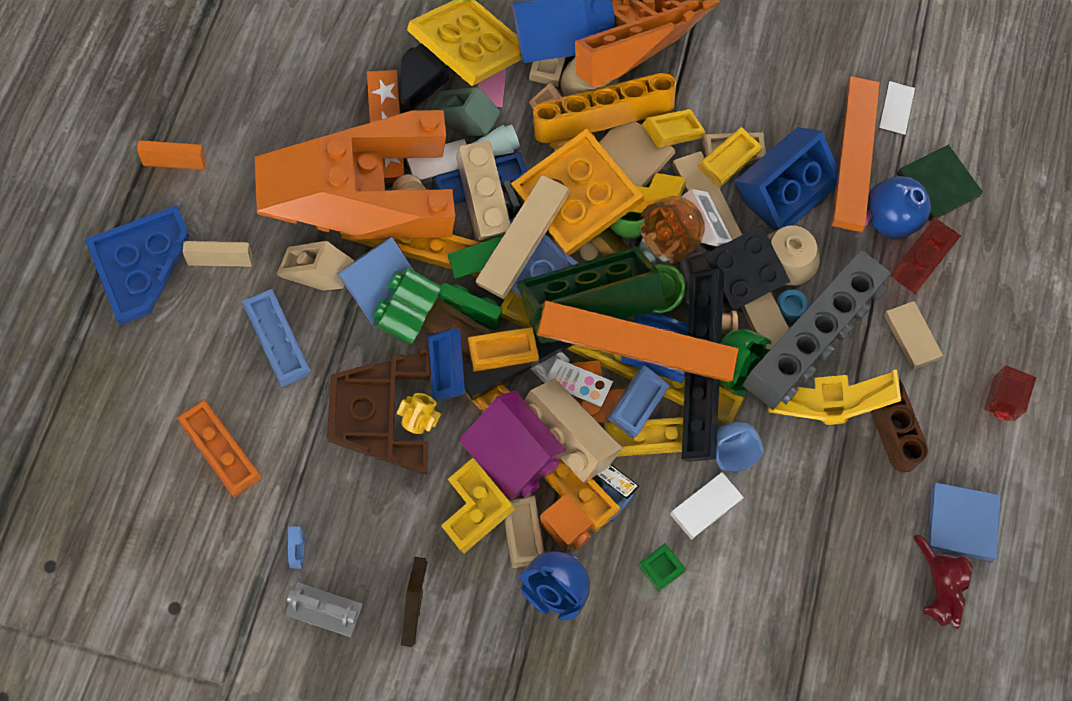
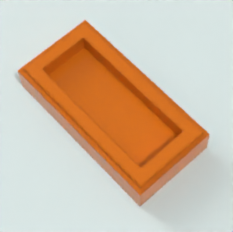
[137,140,207,170]

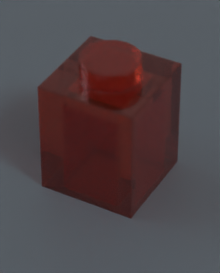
[984,365,1036,421]

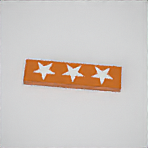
[367,70,404,183]

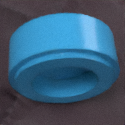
[776,290,809,323]

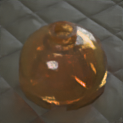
[640,196,705,263]

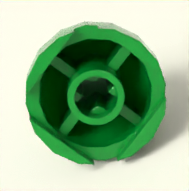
[720,329,771,396]

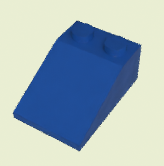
[512,0,616,63]

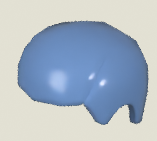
[716,421,764,472]

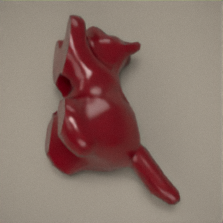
[914,534,973,629]

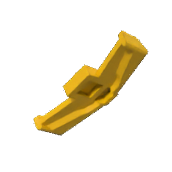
[767,369,901,425]

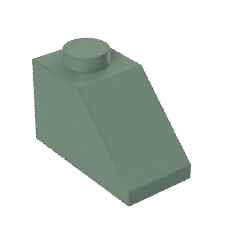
[429,87,501,137]

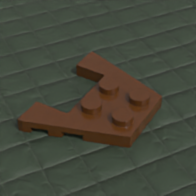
[327,348,431,474]

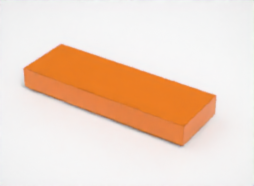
[177,399,262,498]

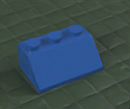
[735,127,838,231]

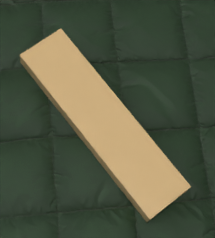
[475,175,571,299]

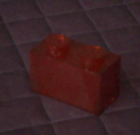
[890,217,961,294]

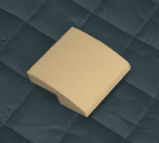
[599,122,675,187]

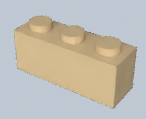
[456,140,511,243]
[524,378,622,483]

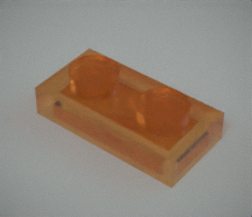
[421,299,493,360]

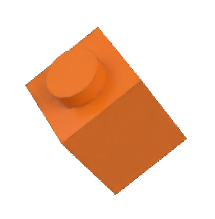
[539,493,593,553]

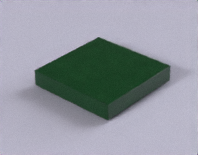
[897,144,983,222]

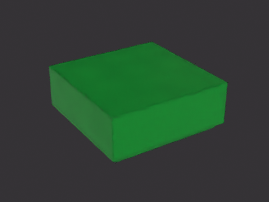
[638,543,687,592]

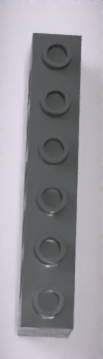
[742,250,891,410]

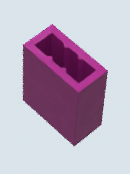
[459,391,567,500]

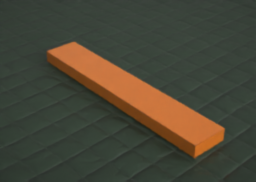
[832,76,880,232]
[537,301,738,382]

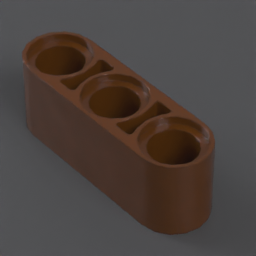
[871,379,928,473]

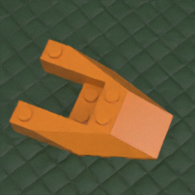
[575,0,722,87]
[255,110,455,239]

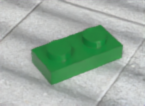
[438,282,502,331]

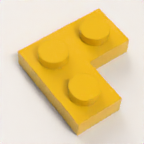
[441,458,516,554]

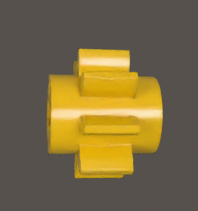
[397,393,441,434]

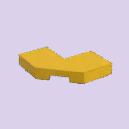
[631,173,686,213]

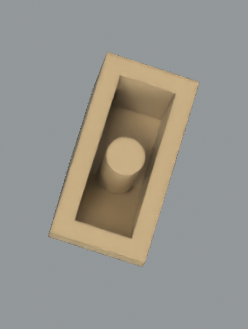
[277,241,354,291]

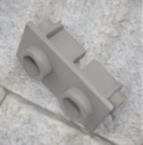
[285,582,363,638]

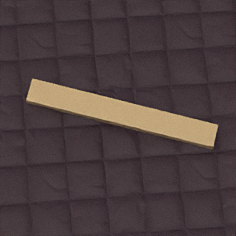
[672,151,799,375]

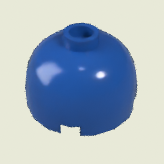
[867,176,931,239]
[519,551,590,620]

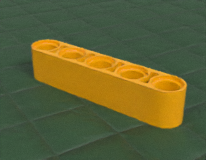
[533,73,676,143]

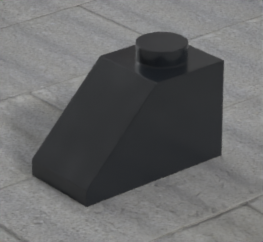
[401,43,449,113]

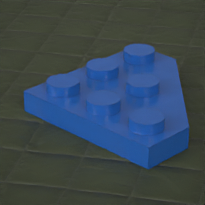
[85,205,190,325]

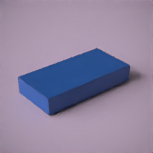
[428,328,465,401]

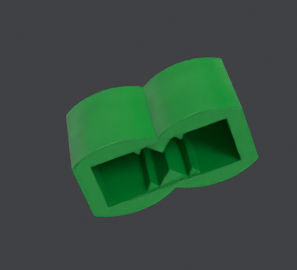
[372,268,441,344]

